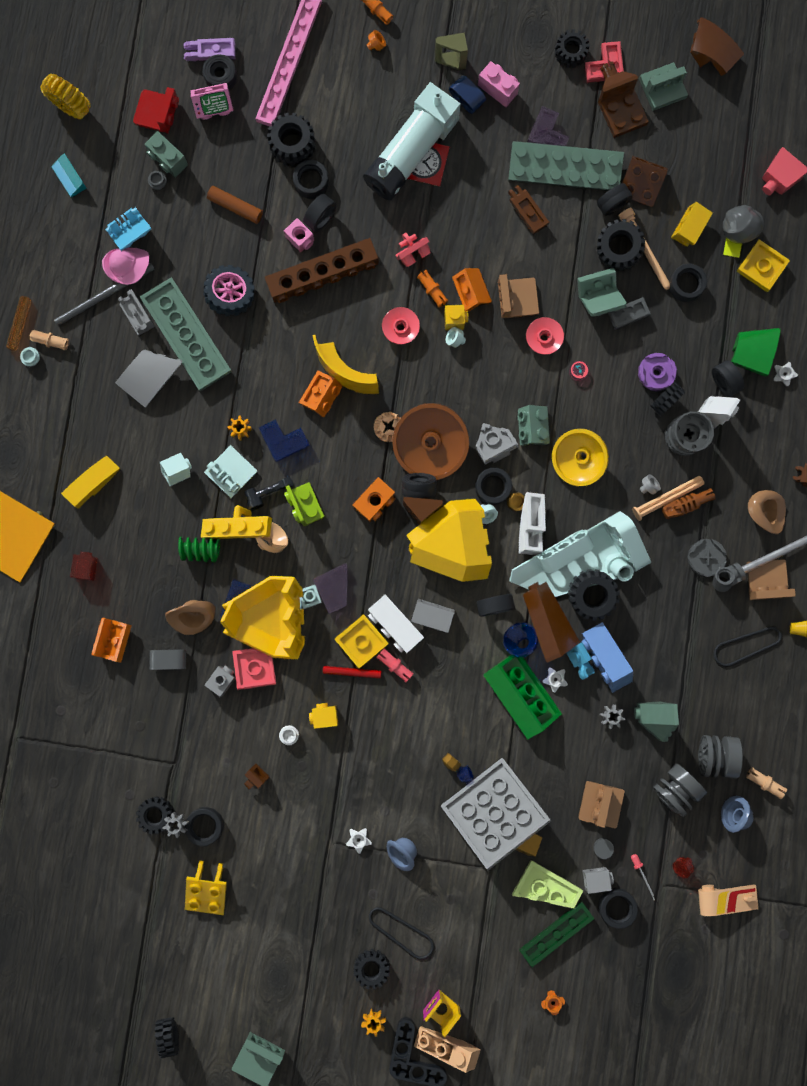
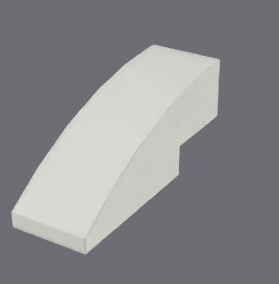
[519,492,546,555]

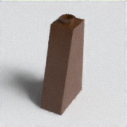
[523,582,580,663]

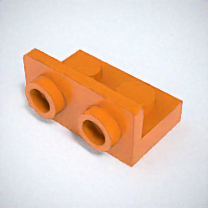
[299,371,342,417]

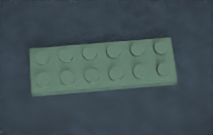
[508,141,624,190]
[140,277,232,391]

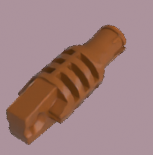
[662,488,715,519]

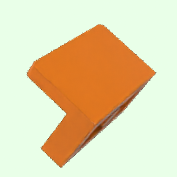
[452,268,492,311]

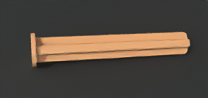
[632,476,704,521]

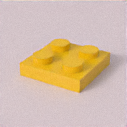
[737,240,790,292]
[335,614,389,669]

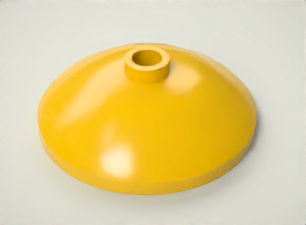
[552,429,609,486]

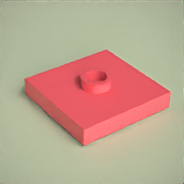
[232,648,276,690]

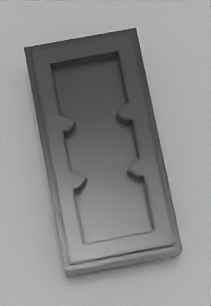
[608,297,651,330]

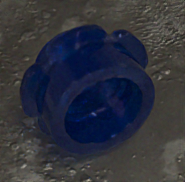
[457,765,474,784]

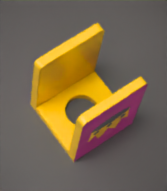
[423,990,461,1037]

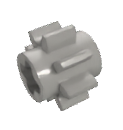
[599,705,625,729]
[163,812,189,838]

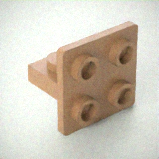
[578,781,625,828]

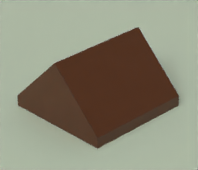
[403,497,443,525]

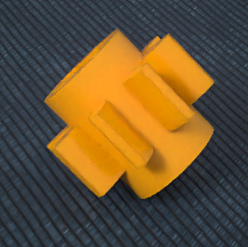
[227,416,252,441]
[361,1009,386,1037]

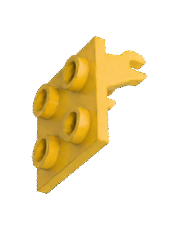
[185,860,226,915]

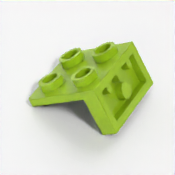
[284,482,325,526]

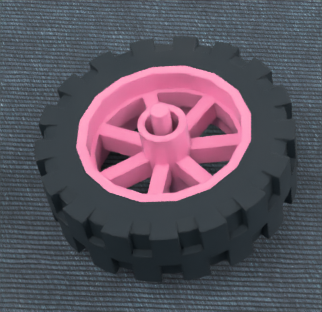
[204,265,255,316]

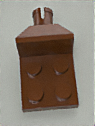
[598,61,649,138]

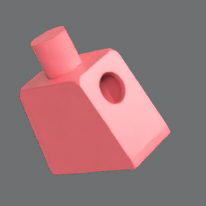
[762,147,807,195]

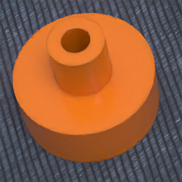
[367,30,386,51]

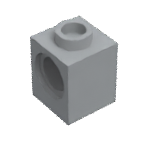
[582,867,614,894]

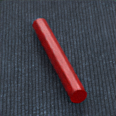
[323,666,381,678]

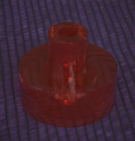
[672,857,694,878]

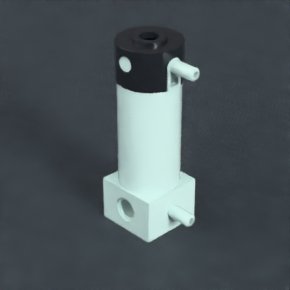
[363,82,460,200]

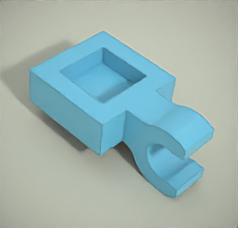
[567,642,595,680]

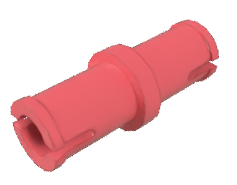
[376,648,414,683]

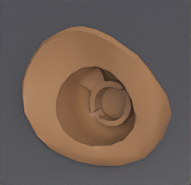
[748,490,786,534]
[165,600,216,635]

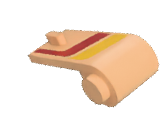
[698,885,758,916]

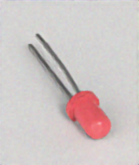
[631,854,655,900]

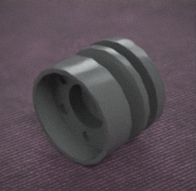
[665,411,714,456]
[698,735,743,779]
[653,764,707,818]

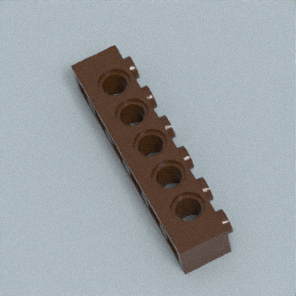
[265,238,379,303]

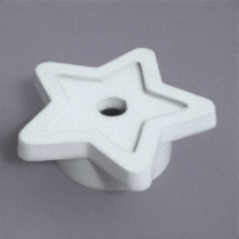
[774,362,798,386]
[543,668,568,693]
[346,828,372,854]

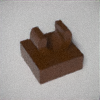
[793,463,807,487]
[244,764,270,790]

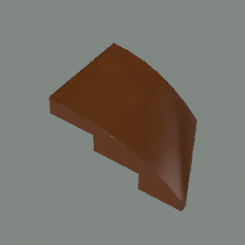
[690,17,744,76]

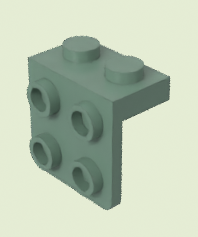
[577,268,627,316]

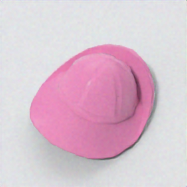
[102,248,149,285]

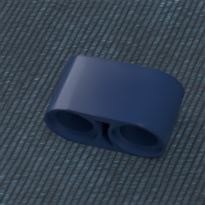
[449,75,486,114]

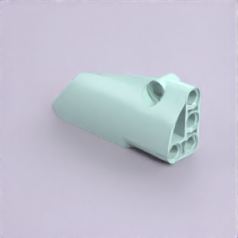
[509,511,651,597]

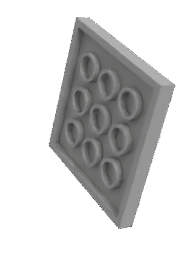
[441,758,551,870]

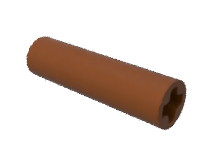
[207,186,263,224]

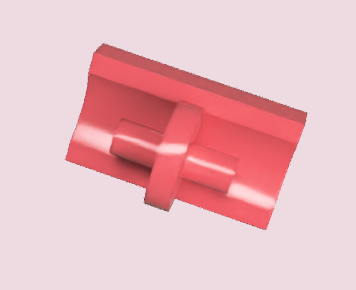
[395,233,431,267]

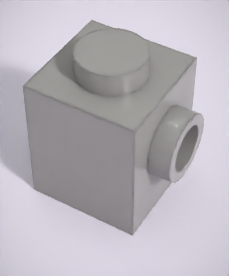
[205,665,236,697]

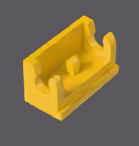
[671,202,713,247]

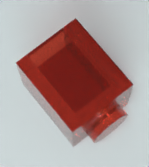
[70,552,98,581]

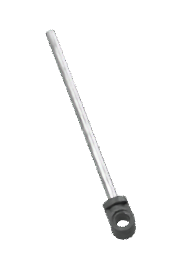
[713,536,807,592]

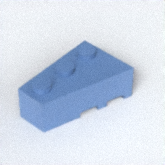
[581,622,633,693]

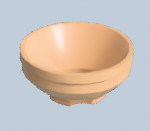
[256,522,288,553]

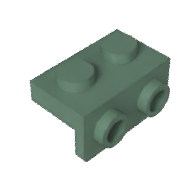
[518,405,550,446]

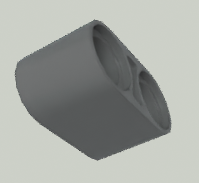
[150,650,186,670]

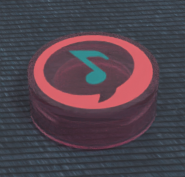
[569,361,589,381]

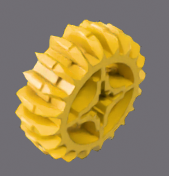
[40,74,91,119]

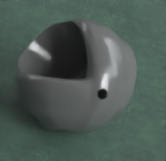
[723,205,764,244]

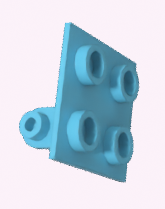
[105,207,152,251]

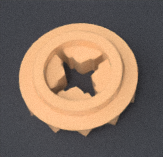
[374,412,401,442]

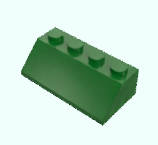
[483,650,562,740]

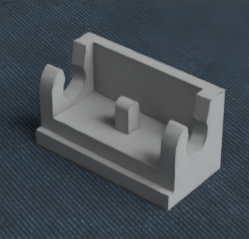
[118,289,155,336]
[411,599,455,633]

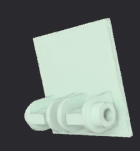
[204,445,258,498]

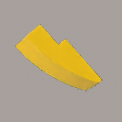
[61,456,120,509]

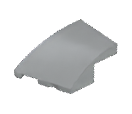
[115,350,183,407]

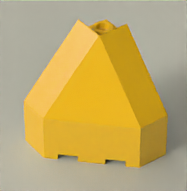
[406,499,492,582]
[220,576,305,660]

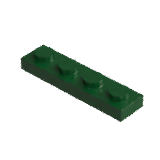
[519,901,595,967]

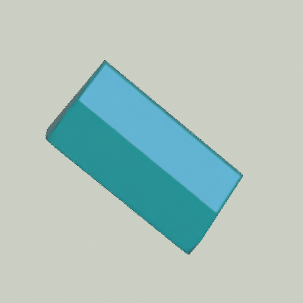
[52,153,86,198]

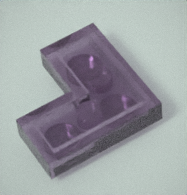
[527,106,569,146]

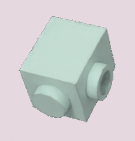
[160,453,192,486]

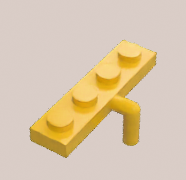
[201,505,272,539]

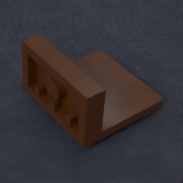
[623,156,667,207]

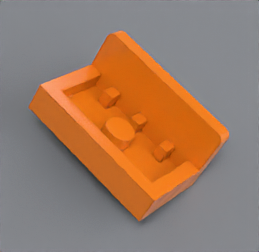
[91,618,132,663]

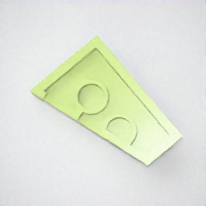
[512,860,583,908]

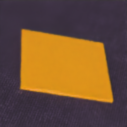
[0,491,55,582]

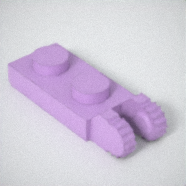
[184,38,236,61]

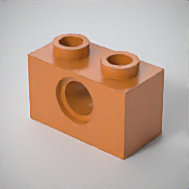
[352,477,395,522]

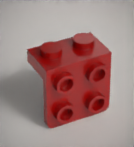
[133,87,179,133]

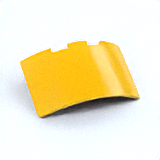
[313,335,379,394]

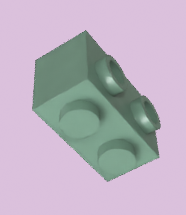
[145,131,188,178]

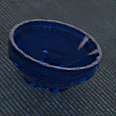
[503,623,538,657]

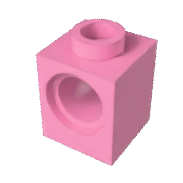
[284,218,314,252]

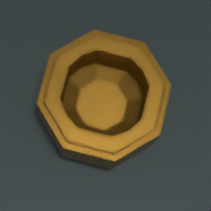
[507,492,525,511]
[442,753,461,771]

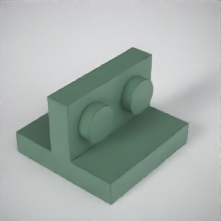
[639,62,688,111]

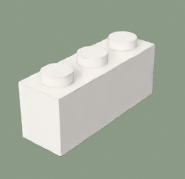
[368,595,424,653]

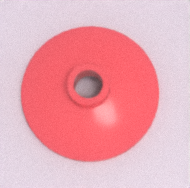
[382,307,420,345]
[526,317,564,355]

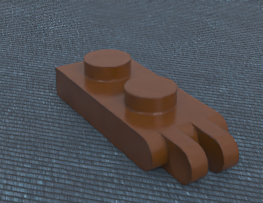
[508,185,549,235]

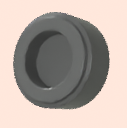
[593,838,614,859]

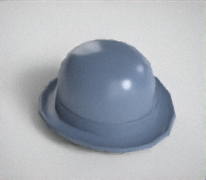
[721,796,754,833]
[387,838,417,871]

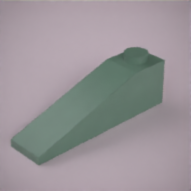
[634,702,679,742]

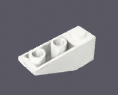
[698,396,740,428]

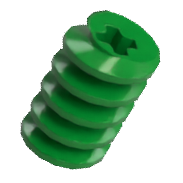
[178,537,220,562]

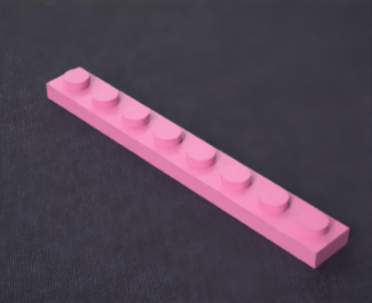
[256,0,322,126]

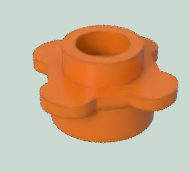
[541,990,565,1015]

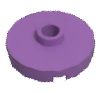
[638,353,677,391]

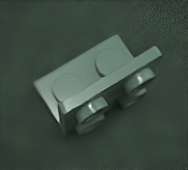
[232,1032,285,1086]

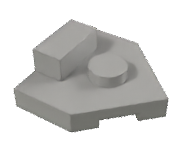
[476,423,518,465]

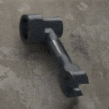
[245,476,294,511]

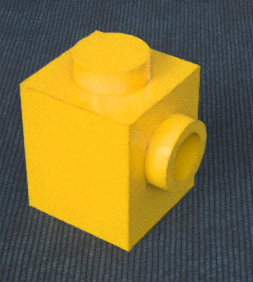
[444,305,468,330]
[309,703,338,729]

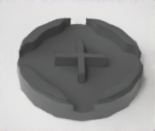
[687,539,727,577]

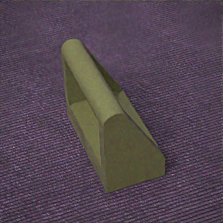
[435,33,468,70]

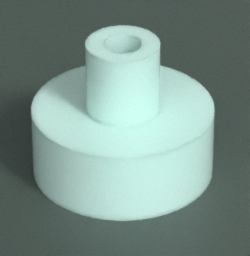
[446,327,466,347]
[481,504,498,524]

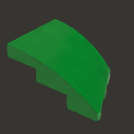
[731,328,780,377]

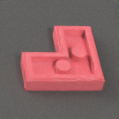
[585,41,624,83]

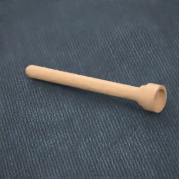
[618,208,670,290]

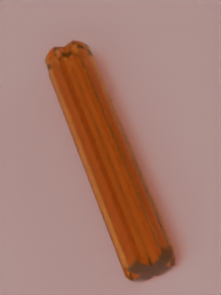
[6,296,31,351]

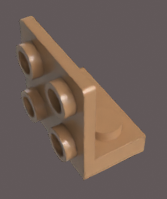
[498,274,539,318]
[747,560,795,600]

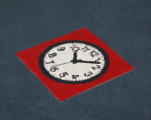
[407,143,449,186]

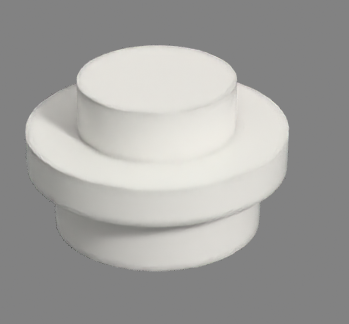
[279,725,299,745]

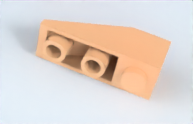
[414,1026,481,1073]

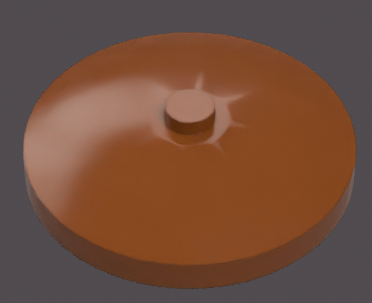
[393,403,469,480]

